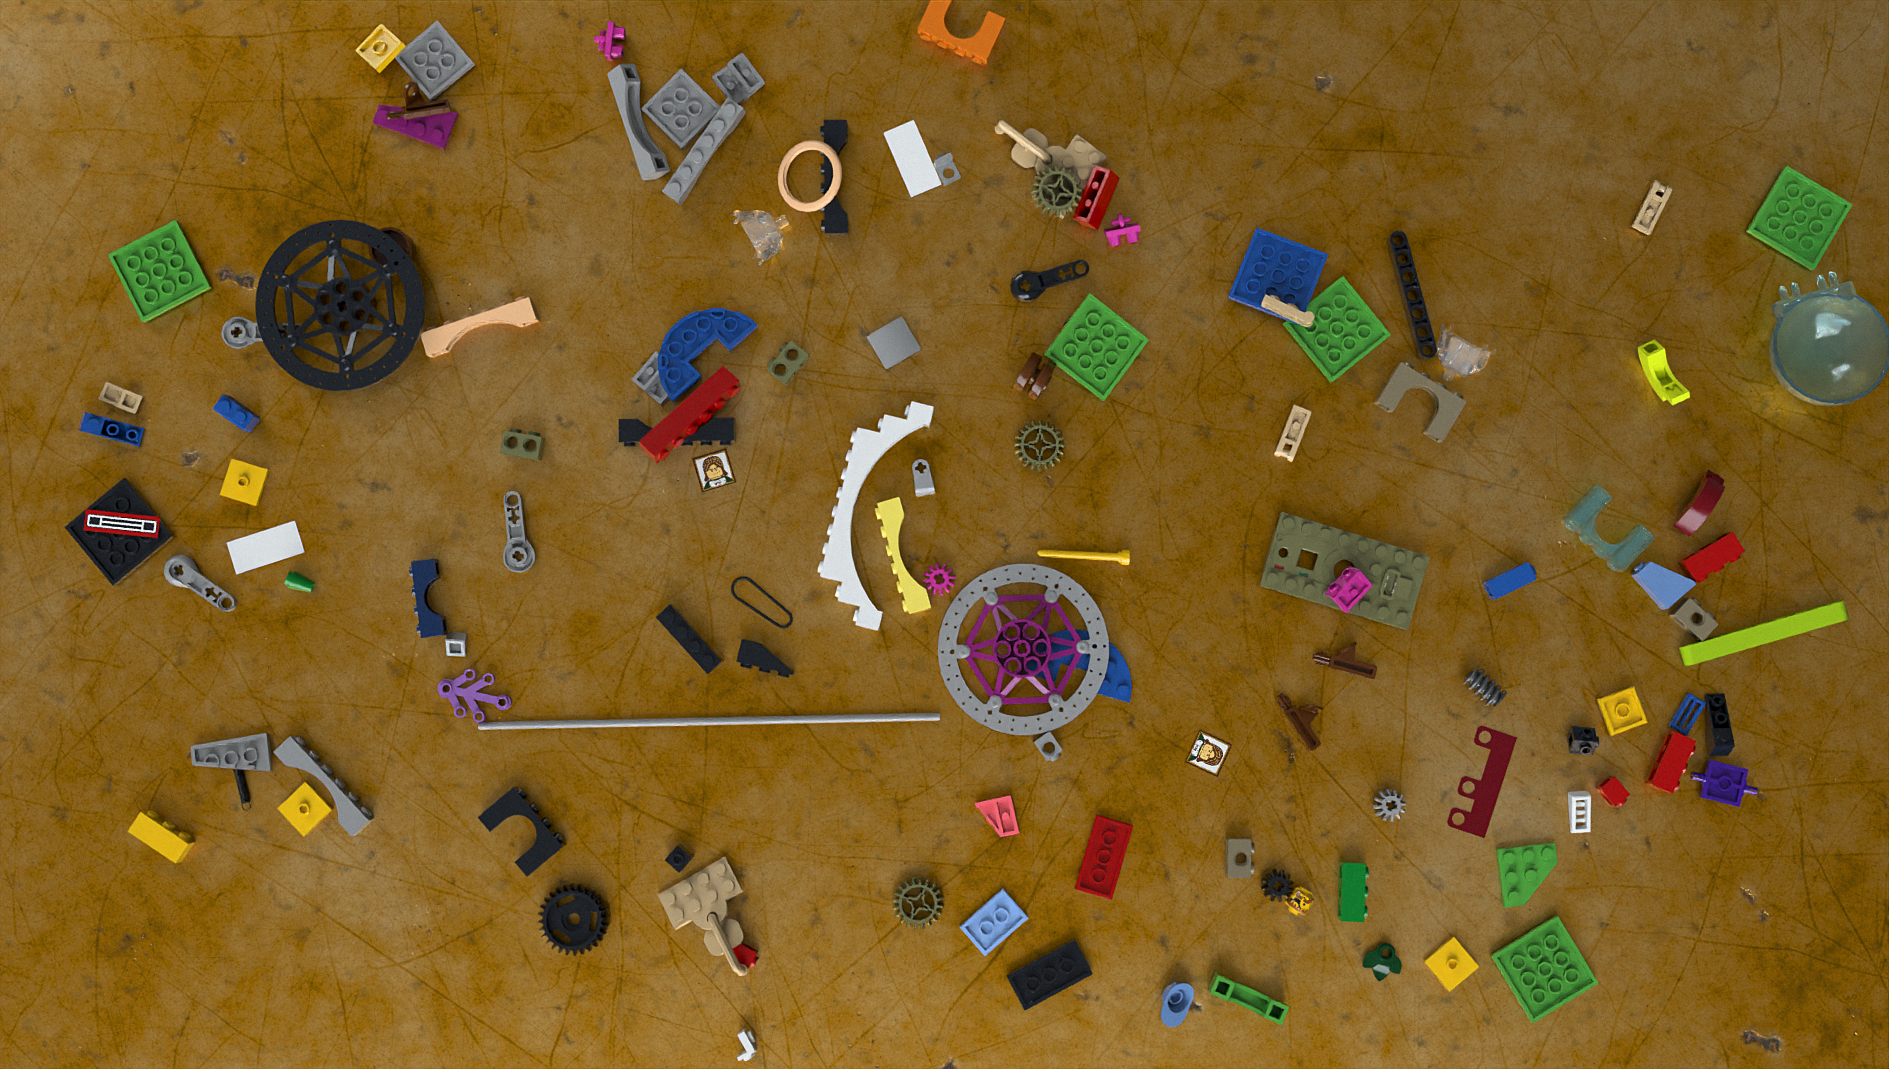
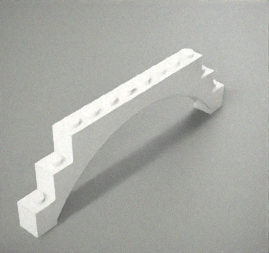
[818,401,934,631]

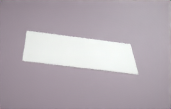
[884,120,942,197]
[227,521,305,574]

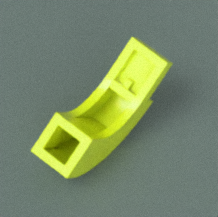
[1637,339,1690,405]

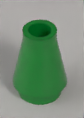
[284,571,315,593]

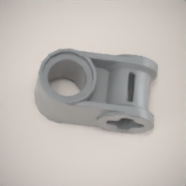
[912,459,935,497]

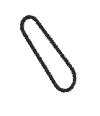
[731,577,793,629]

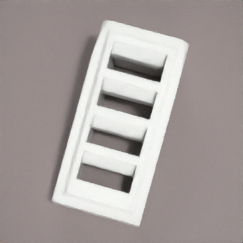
[1568,791,1591,833]

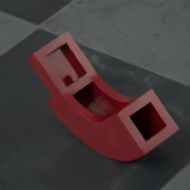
[1673,469,1725,537]

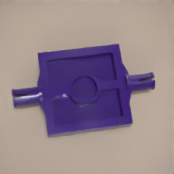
[1690,760,1758,807]

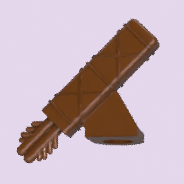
[386,81,451,120]
[1313,641,1377,679]
[1277,693,1323,751]

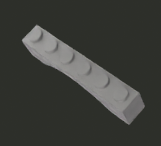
[607,63,670,180]
[662,97,746,205]
[274,735,373,836]

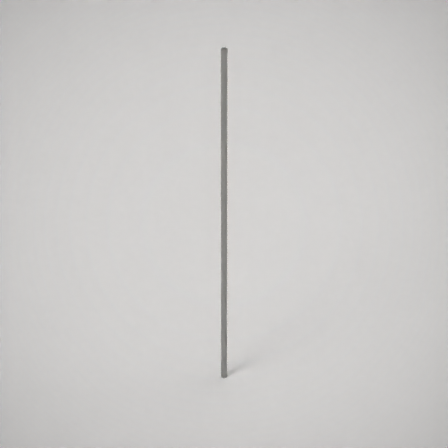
[478,713,940,730]

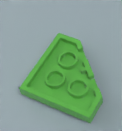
[1496,842,1558,907]

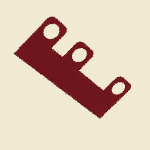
[1447,726,1517,838]

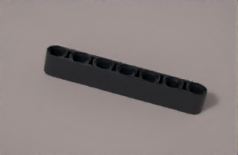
[1386,231,1437,361]

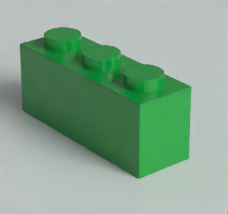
[1338,861,1369,922]

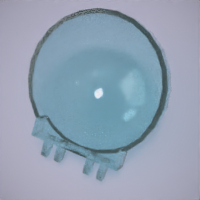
[1768,272,1889,407]

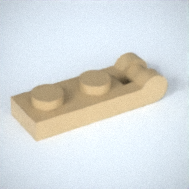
[1631,179,1673,235]
[1261,295,1315,327]
[1274,405,1312,462]

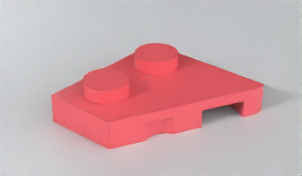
[975,795,1020,837]

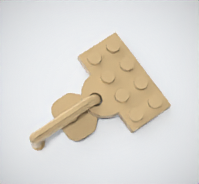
[995,120,1107,219]
[658,857,748,976]

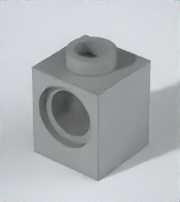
[1033,731,1062,762]

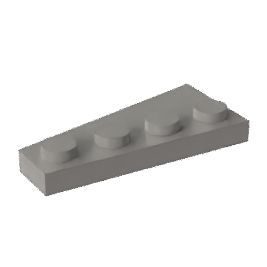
[190,733,273,772]

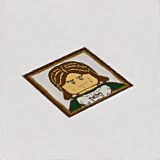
[692,448,736,492]
[1185,730,1232,777]

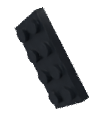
[1006,939,1093,1010]

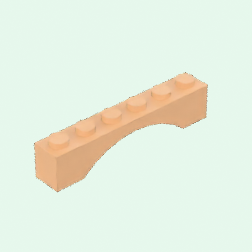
[420,296,539,358]

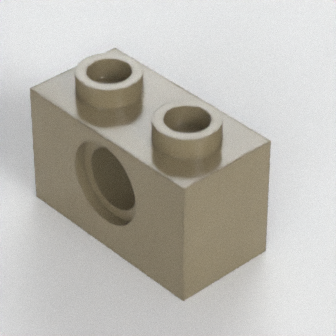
[1669,598,1718,641]
[1225,837,1255,878]

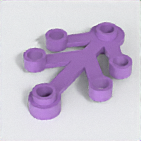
[437,669,512,722]

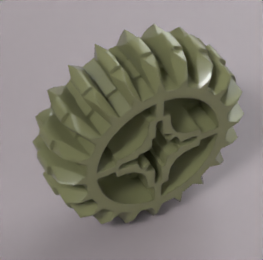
[1030,165,1082,217]
[1014,419,1066,471]
[892,876,944,929]

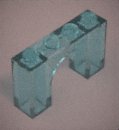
[1563,485,1655,572]

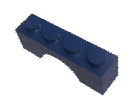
[409,559,448,638]

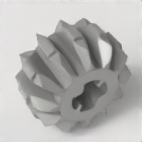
[1373,788,1407,822]

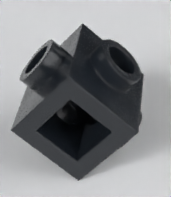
[1567,726,1599,755]

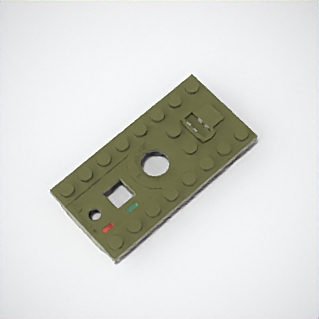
[1259,512,1430,630]

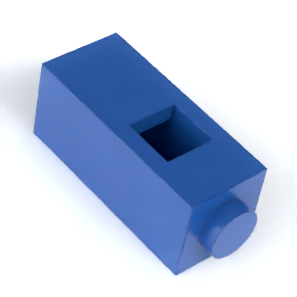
[1483,562,1537,600]

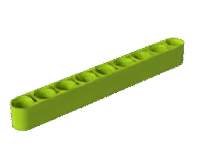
[1679,600,1849,666]

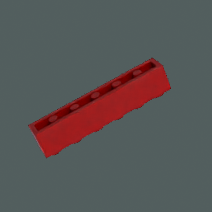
[639,366,741,463]

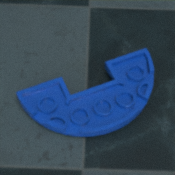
[658,308,758,402]
[1028,629,1132,703]

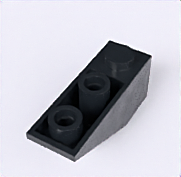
[736,639,794,678]
[1704,693,1735,756]

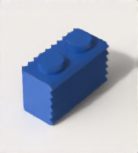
[213,394,260,432]

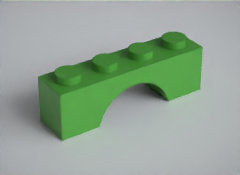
[1207,972,1289,1025]

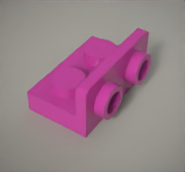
[1324,566,1373,613]

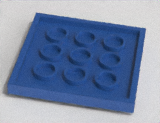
[1228,228,1328,325]

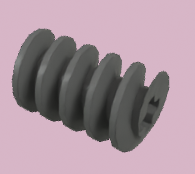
[1462,666,1507,707]

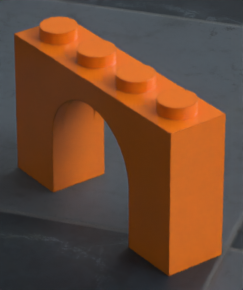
[918,0,1006,64]

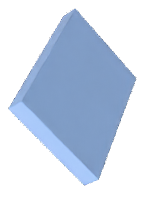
[960,888,1028,956]

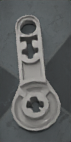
[222,317,306,349]
[503,491,535,573]
[164,554,237,611]

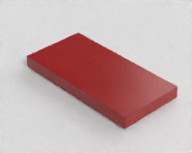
[1074,814,1133,900]

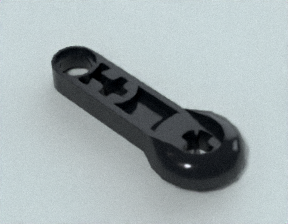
[1010,260,1089,302]

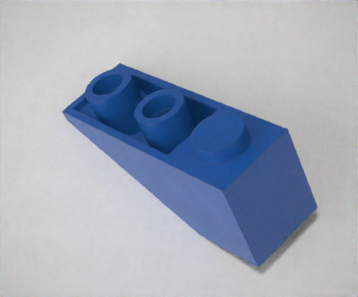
[78,412,144,446]

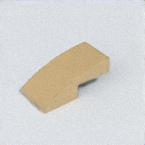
[99,382,143,414]

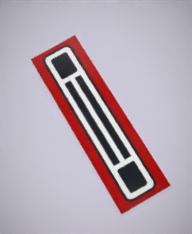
[83,509,160,538]

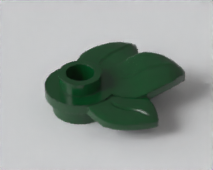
[1362,943,1402,981]

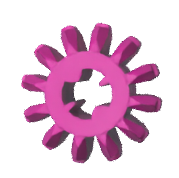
[923,563,956,596]

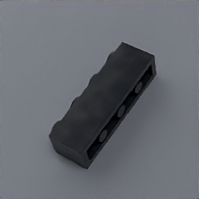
[656,604,724,674]

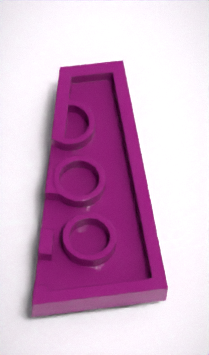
[373,105,458,150]

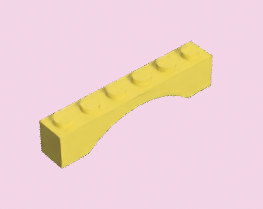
[875,497,931,614]

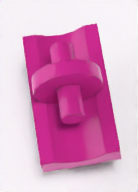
[594,21,626,61]
[1104,213,1141,246]

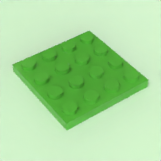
[1746,165,1853,270]
[108,220,212,323]
[1283,276,1391,383]
[1043,293,1149,401]
[1490,915,1598,1023]

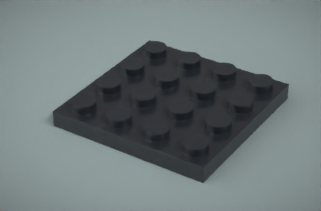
[65,478,175,586]

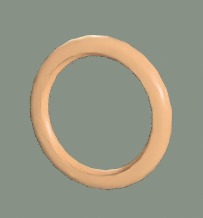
[778,140,842,212]

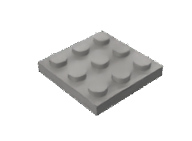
[395,21,475,101]
[641,69,721,150]

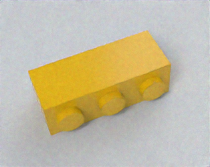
[128,810,195,863]

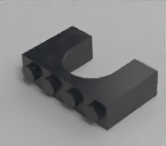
[478,786,566,877]

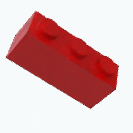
[1073,165,1120,230]
[1678,532,1745,583]
[1646,731,1696,794]

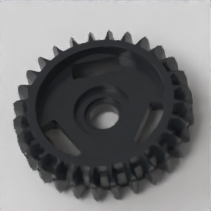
[537,883,610,956]

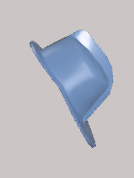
[1161,982,1194,1027]

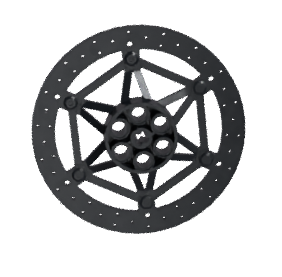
[255,220,425,391]

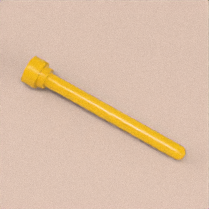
[1037,549,1130,565]

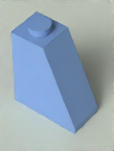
[1631,562,1696,610]

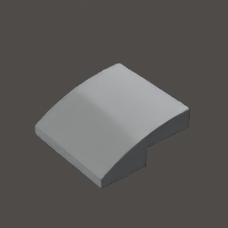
[712,53,765,105]
[867,316,921,370]
[631,351,670,406]

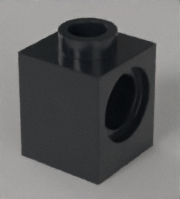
[665,844,694,873]

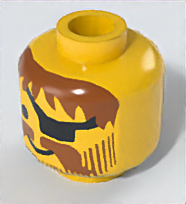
[1285,886,1314,916]

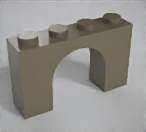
[1374,362,1467,443]

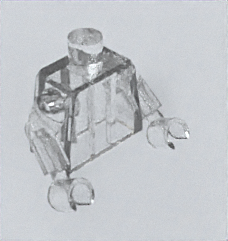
[730,210,789,265]
[1437,322,1496,382]

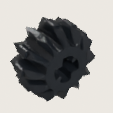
[1260,869,1294,902]

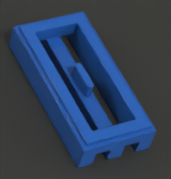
[1668,693,1706,736]

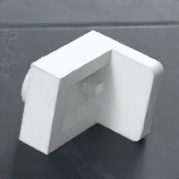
[737,1028,757,1061]

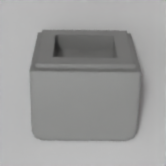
[445,632,467,657]

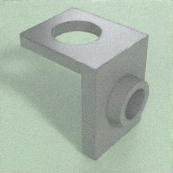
[934,152,961,186]

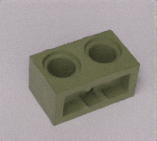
[767,340,810,386]
[500,428,545,461]

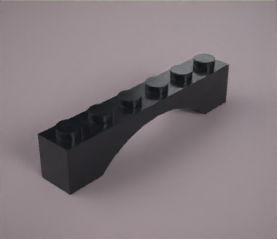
[820,120,848,237]
[619,417,736,447]

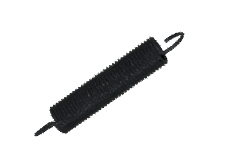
[233,769,251,811]

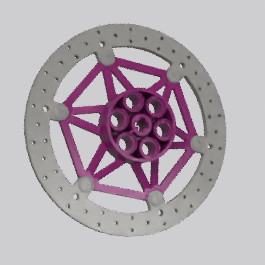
[938,564,1109,735]

